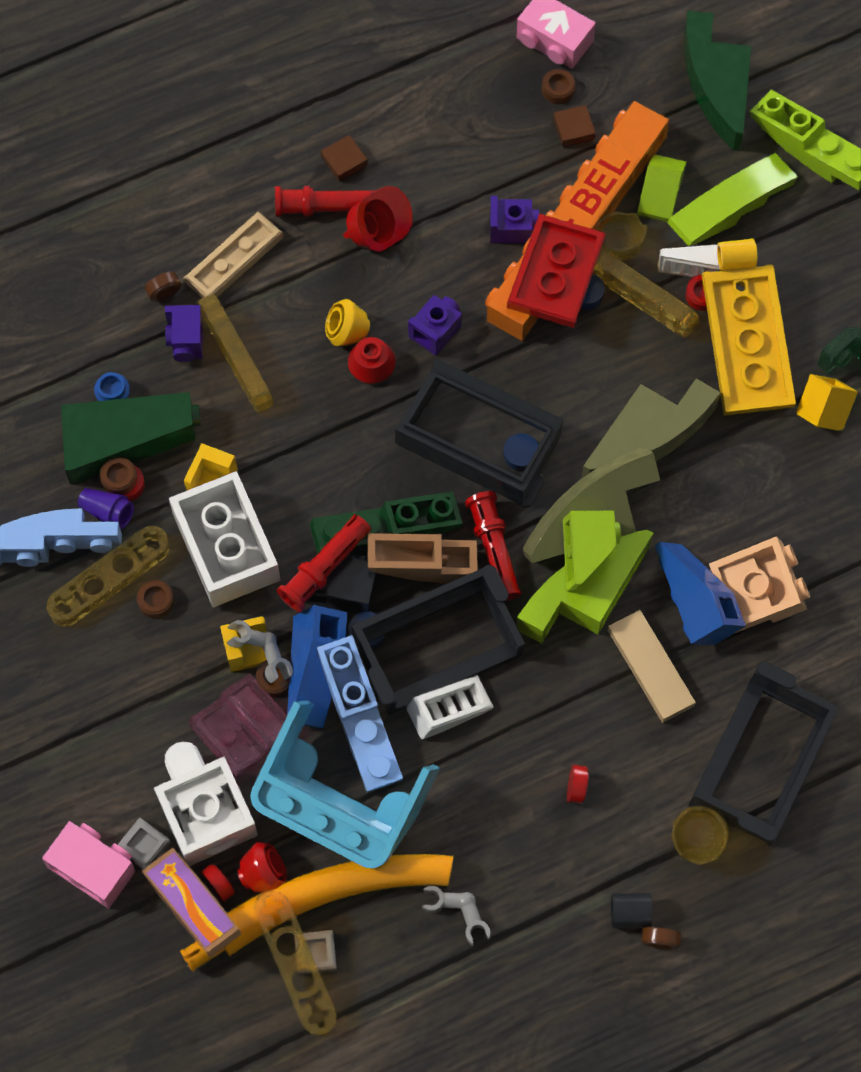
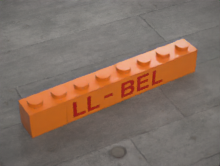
[485,101,669,341]

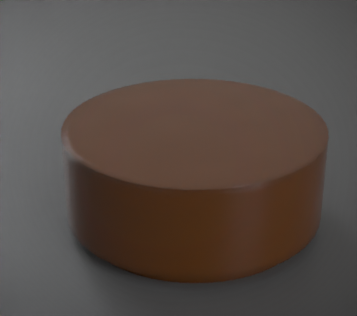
[541,69,576,104]
[145,271,181,301]
[100,457,137,495]
[137,580,175,619]
[256,660,290,697]
[641,927,681,950]

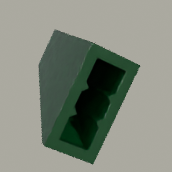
[61,392,201,485]

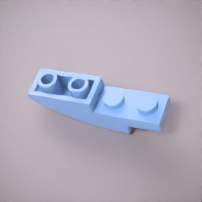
[0,508,122,567]
[317,635,403,793]

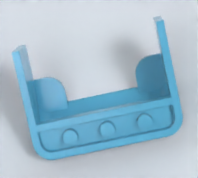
[251,700,440,868]

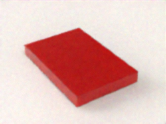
[507,214,606,328]

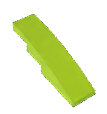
[667,153,798,247]

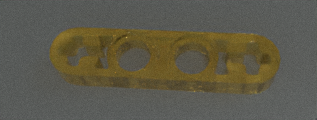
[594,249,700,337]
[197,293,274,413]
[46,526,170,627]
[254,890,336,1035]

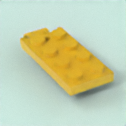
[702,239,796,416]

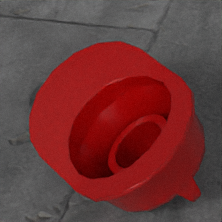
[343,186,413,252]

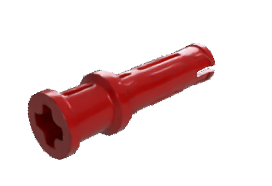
[275,186,378,217]
[465,491,522,602]
[277,514,371,612]

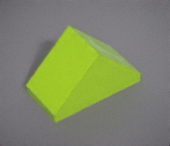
[637,154,687,222]

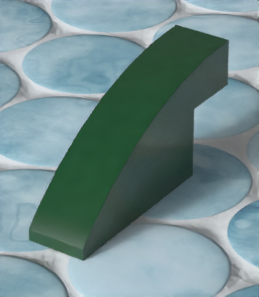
[684,10,752,151]

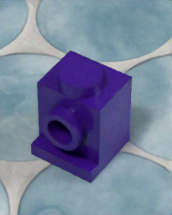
[490,196,539,243]
[408,295,462,356]
[165,305,203,362]

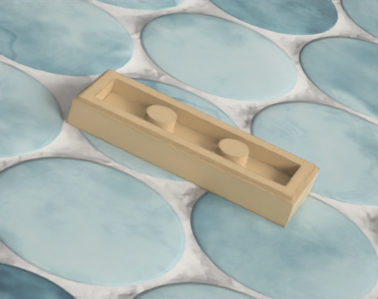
[184,211,283,304]
[608,610,696,723]

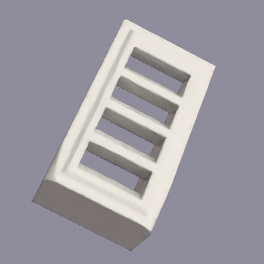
[658,245,721,278]
[407,675,493,740]

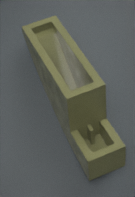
[582,378,721,478]
[523,447,660,563]

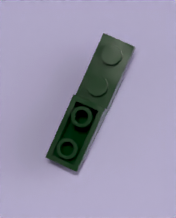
[310,491,462,558]

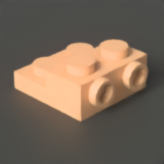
[709,536,810,633]

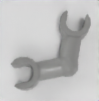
[227,620,293,683]
[423,886,491,946]

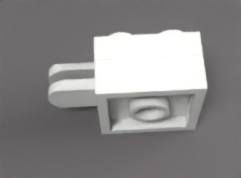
[154,742,258,866]

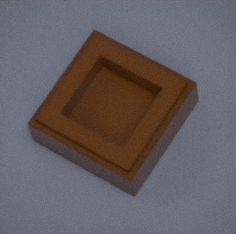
[553,105,596,147]
[321,135,368,181]

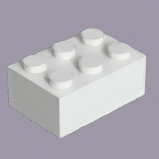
[169,471,281,608]

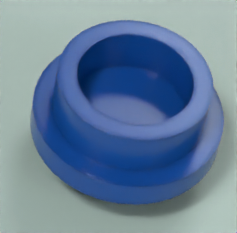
[94,372,130,401]

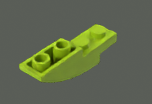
[750,90,861,190]

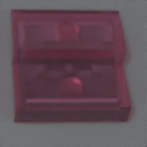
[188,674,287,779]

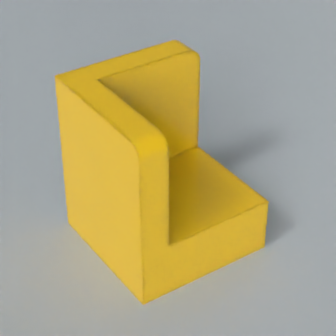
[796,374,858,431]
[184,443,237,491]
[220,616,267,672]

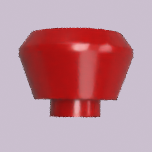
[348,337,396,384]
[238,842,287,893]

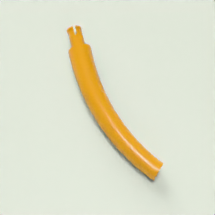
[180,854,454,972]

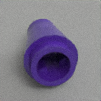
[78,488,134,529]

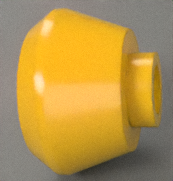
[325,299,370,346]

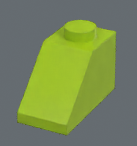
[563,511,621,591]

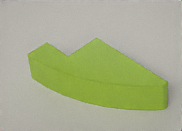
[516,530,653,644]

